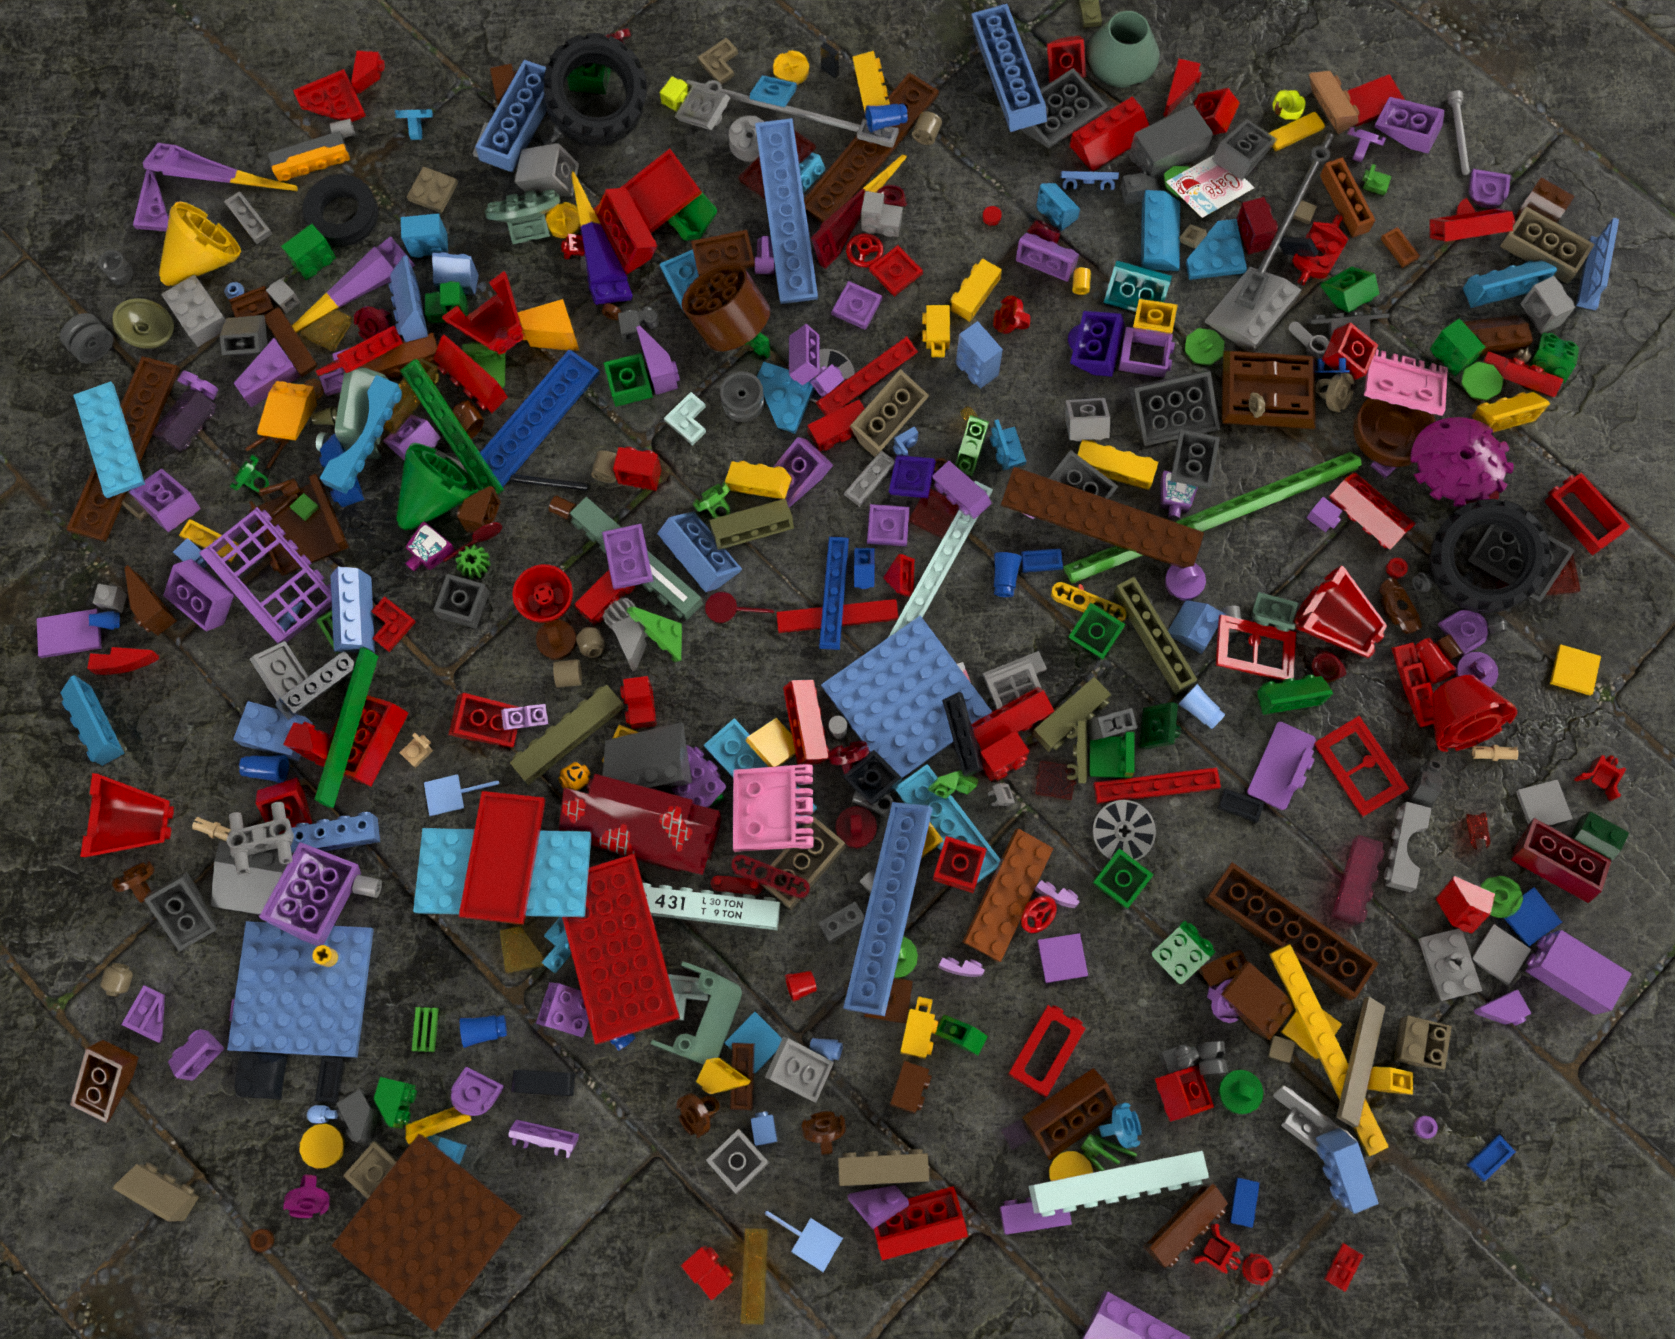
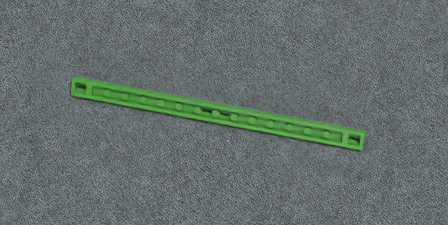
[1063,452,1362,583]

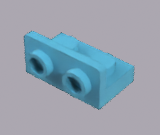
[798,150,826,193]

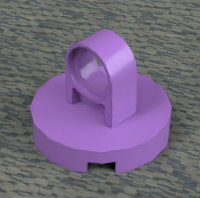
[1347,127,1386,163]
[1165,563,1206,601]
[1455,652,1498,688]
[1207,979,1239,1023]

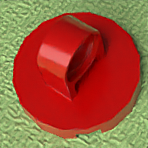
[993,295,1031,334]

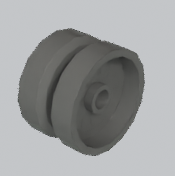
[59,313,114,364]
[720,372,764,422]

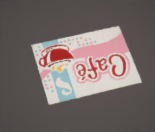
[1166,155,1254,218]

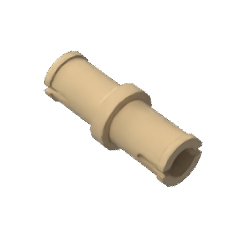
[1472,745,1518,761]
[192,817,231,841]

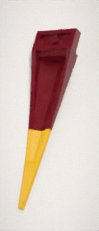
[811,154,907,269]

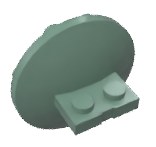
[485,189,560,244]

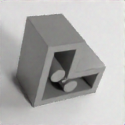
[861,191,903,237]

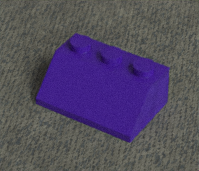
[1070,311,1125,377]

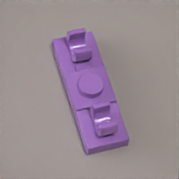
[509,1120,579,1158]

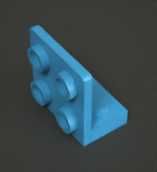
[990,419,1026,471]

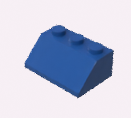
[319,434,365,507]

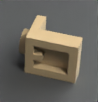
[400,733,433,768]

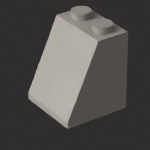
[515,143,579,197]

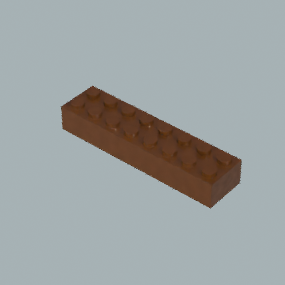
[1205,862,1378,1001]

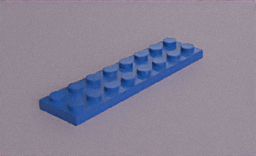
[480,349,600,487]

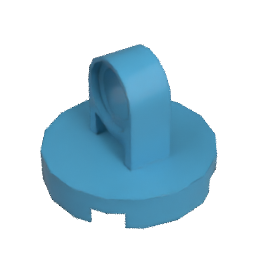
[395,110,433,140]
[1098,1103,1141,1149]

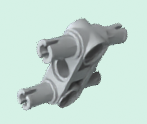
[226,802,294,875]

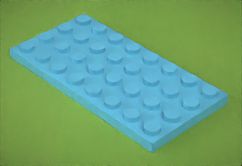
[413,828,591,917]

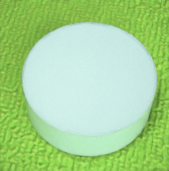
[316,432,331,451]

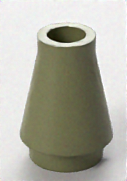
[311,406,338,425]

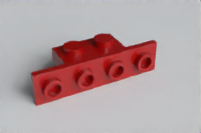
[1483,351,1564,397]

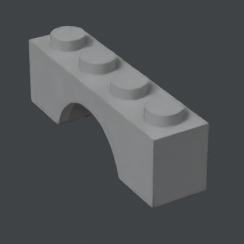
[1384,802,1432,892]

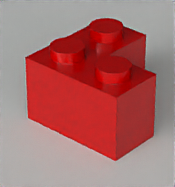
[620,676,657,729]
[681,1246,734,1301]

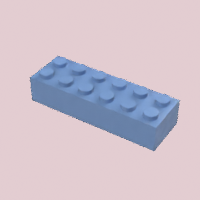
[475,60,547,172]

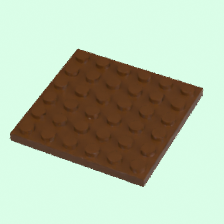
[332,1133,523,1332]

